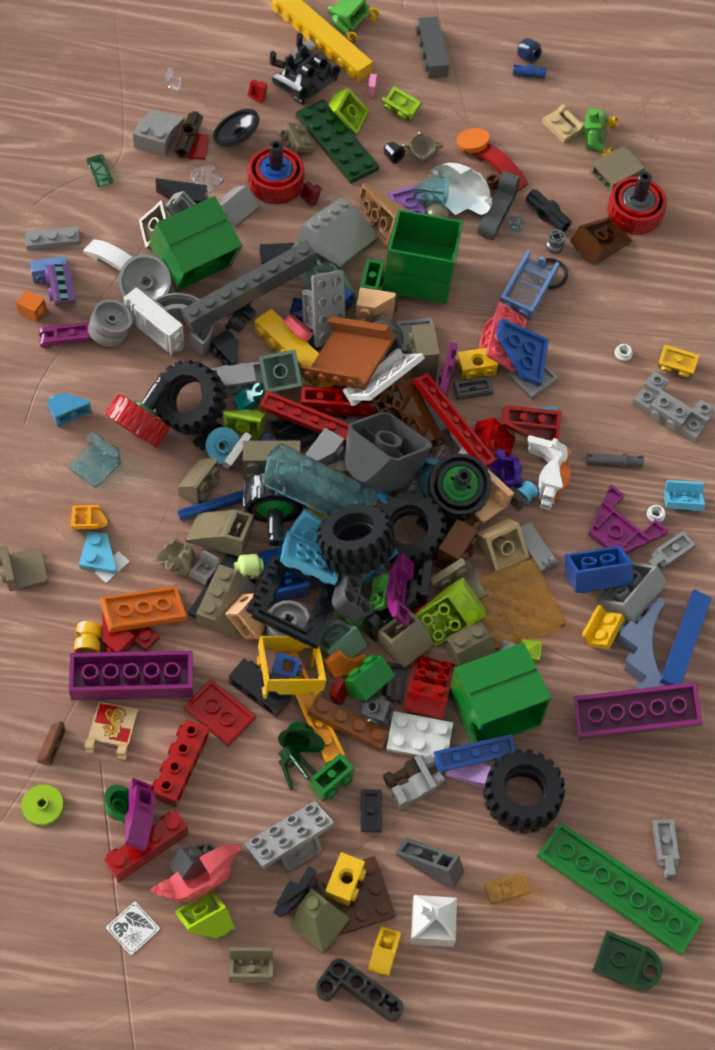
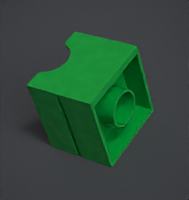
[149,196,243,292]
[383,209,463,304]
[448,642,551,743]

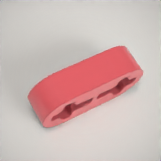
[284,314,313,342]

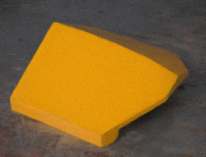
[71,505,108,530]

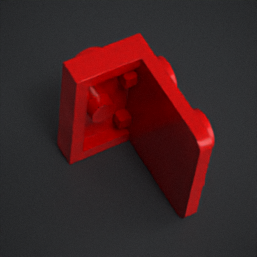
[474,417,515,458]

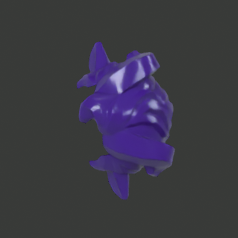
[487,449,522,491]

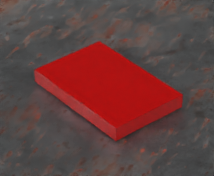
[183,679,256,747]

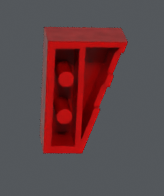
[501,405,562,441]

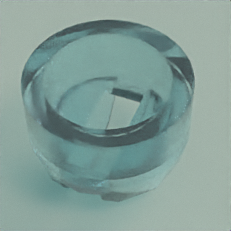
[509,216,524,231]

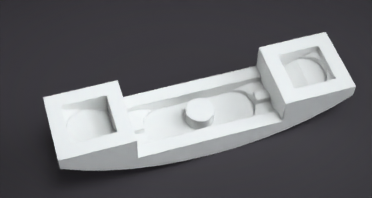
[83,239,132,270]

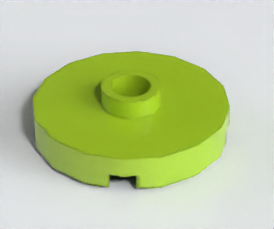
[21,785,64,826]

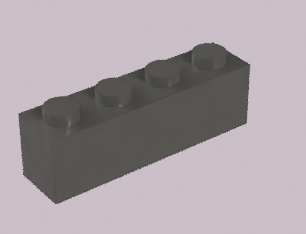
[415,16,449,78]

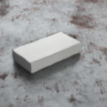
[222,432,252,469]

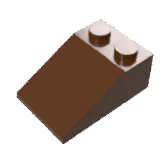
[570,217,632,264]

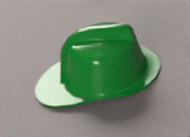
[104,784,129,824]

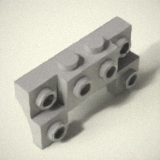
[200,361,277,403]
[632,371,715,443]

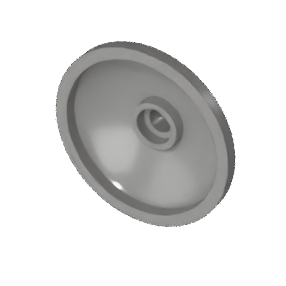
[118,254,172,300]

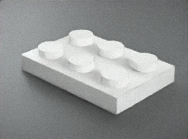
[386,711,453,760]

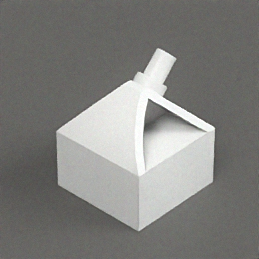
[410,895,457,947]

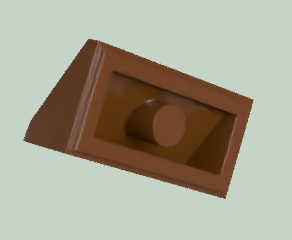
[37,721,66,766]

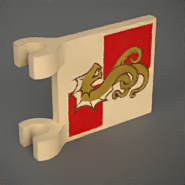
[84,702,139,761]

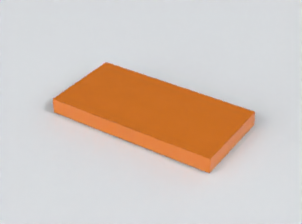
[100,586,187,633]

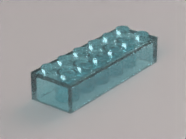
[262,443,378,516]

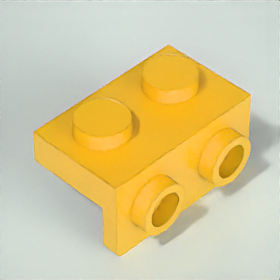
[658,345,699,378]

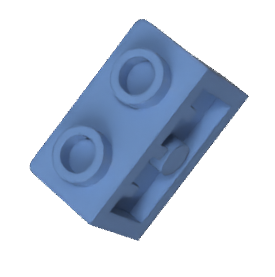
[30,256,66,283]

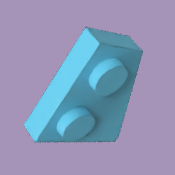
[79,531,117,574]

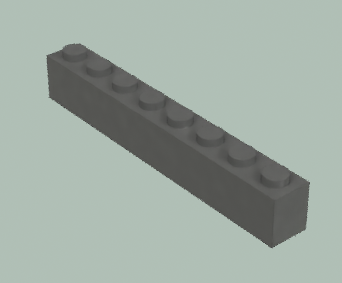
[181,240,317,334]

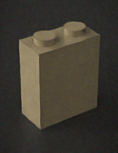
[590,145,645,195]

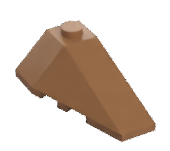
[358,183,408,248]

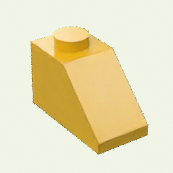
[368,926,402,976]

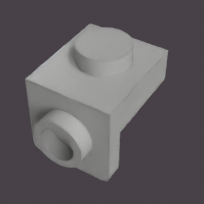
[189,550,220,585]

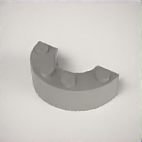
[153,293,214,357]

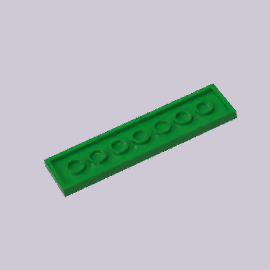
[537,822,704,956]

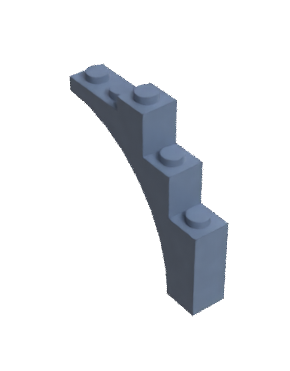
[616,598,666,689]

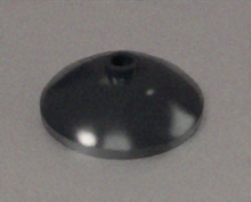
[213,109,260,147]

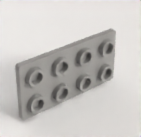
[302,270,345,347]
[244,801,335,873]

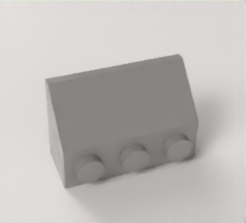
[597,562,667,622]

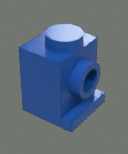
[271,652,303,679]

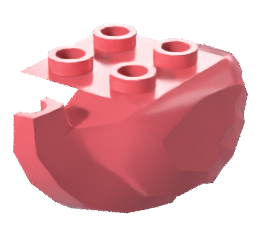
[150,843,242,903]

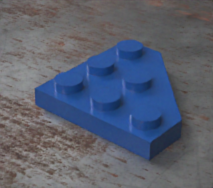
[496,318,549,387]

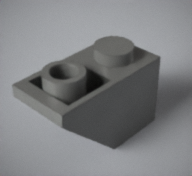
[169,843,215,881]

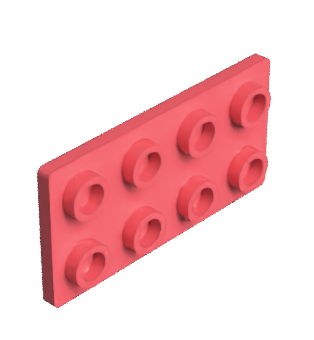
[478,302,527,373]

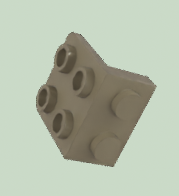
[0,545,48,591]

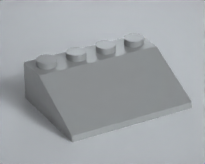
[298,198,378,267]

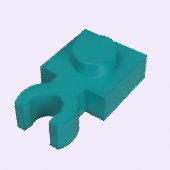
[233,383,266,410]

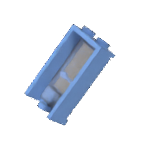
[500,249,560,321]

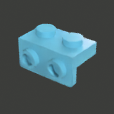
[664,480,705,511]

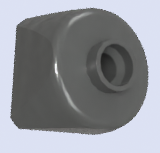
[345,411,432,491]

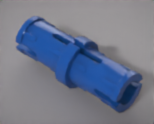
[513,64,547,78]

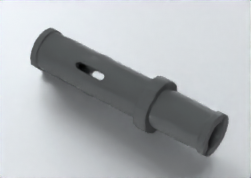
[586,453,644,468]

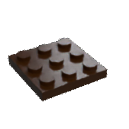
[316,856,396,936]

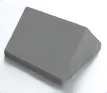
[218,185,259,228]

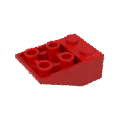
[403,656,455,719]

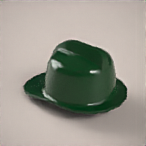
[278,722,325,753]

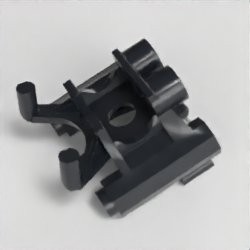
[269,33,341,104]

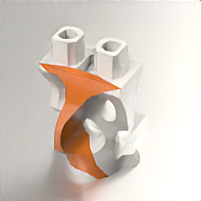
[528,435,571,510]

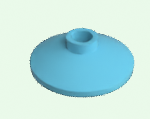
[206,427,240,464]

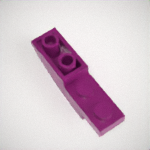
[125,778,156,851]

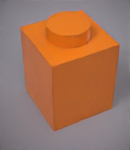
[16,290,47,322]

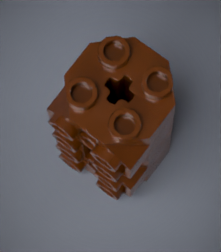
[373,372,444,454]

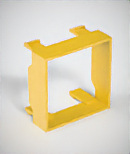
[257,636,326,699]

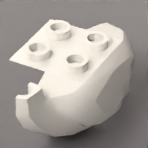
[429,163,492,215]

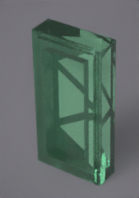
[86,154,114,187]

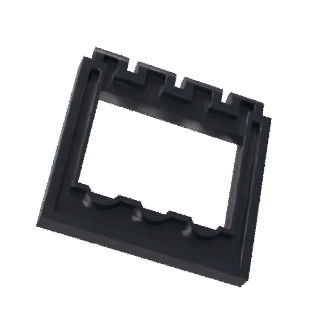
[246,556,336,650]

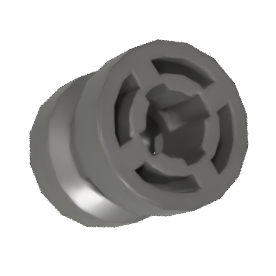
[546,229,566,254]

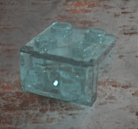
[69,432,121,488]

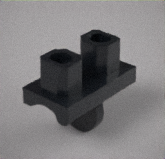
[224,302,257,332]

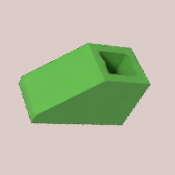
[369,573,390,612]

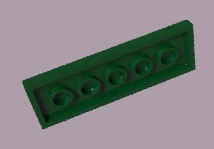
[296,99,379,184]

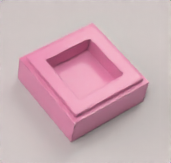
[368,74,377,98]

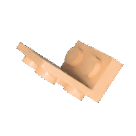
[473,468,514,524]

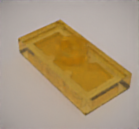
[484,872,531,905]

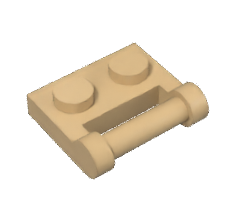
[542,104,585,143]

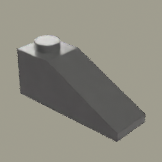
[396,838,465,888]

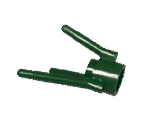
[278,745,317,790]

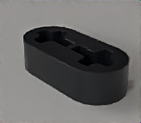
[363,613,384,642]

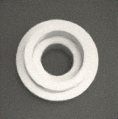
[614,344,633,361]
[646,505,666,523]

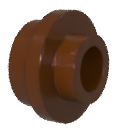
[486,174,500,190]

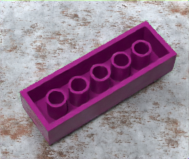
[69,650,193,700]
[573,682,702,740]

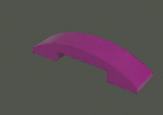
[387,553,414,627]

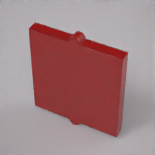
[178,134,209,160]

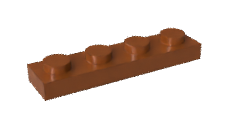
[307,695,389,752]

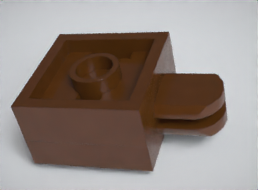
[435,516,482,570]

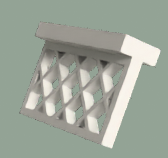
[343,349,425,406]

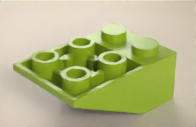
[414,577,485,647]

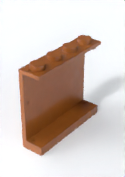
[299,316,396,390]

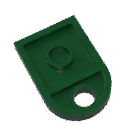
[592,930,662,991]

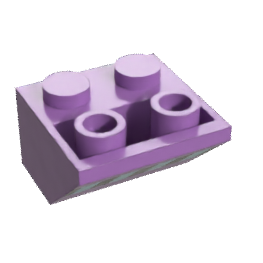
[44,264,76,305]

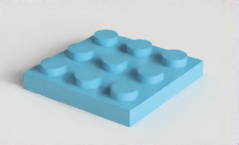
[280,531,339,585]

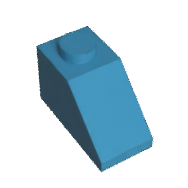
[47,393,92,427]

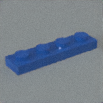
[433,734,516,773]

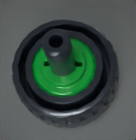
[427,453,492,519]
[242,472,307,546]

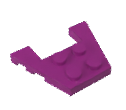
[438,342,458,397]
[588,484,668,554]

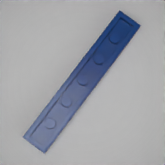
[660,589,712,685]

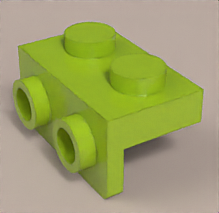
[381,86,422,121]

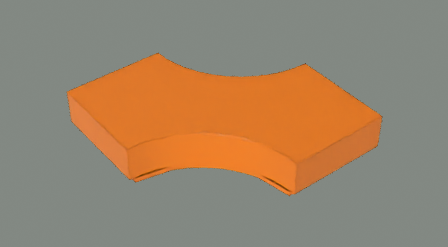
[323,649,367,678]

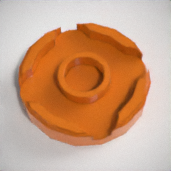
[456,128,490,153]

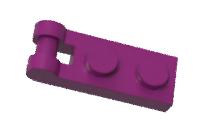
[39,322,92,348]

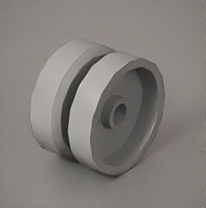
[88,300,132,347]
[267,600,310,636]

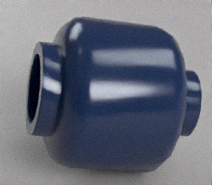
[517,38,542,62]

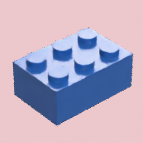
[565,546,633,593]

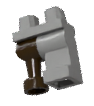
[383,754,445,811]

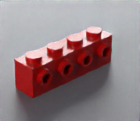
[301,386,376,418]
[151,719,209,808]
[104,810,189,883]

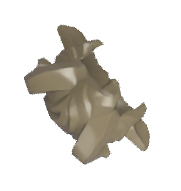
[401,131,444,161]
[154,538,195,576]

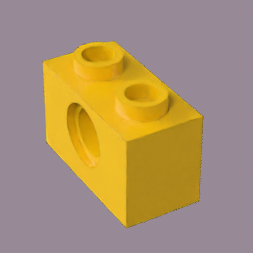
[456,348,498,380]
[325,852,367,907]

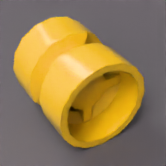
[74,621,103,653]

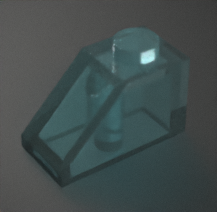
[412,175,449,205]

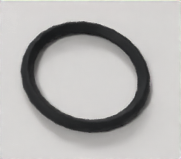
[532,258,568,289]

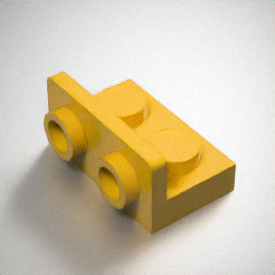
[582,605,625,650]

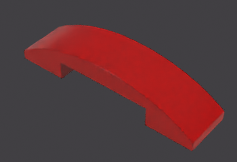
[472,144,528,192]

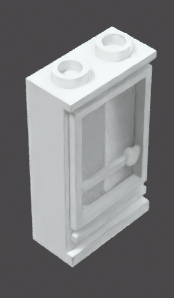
[123,287,185,356]

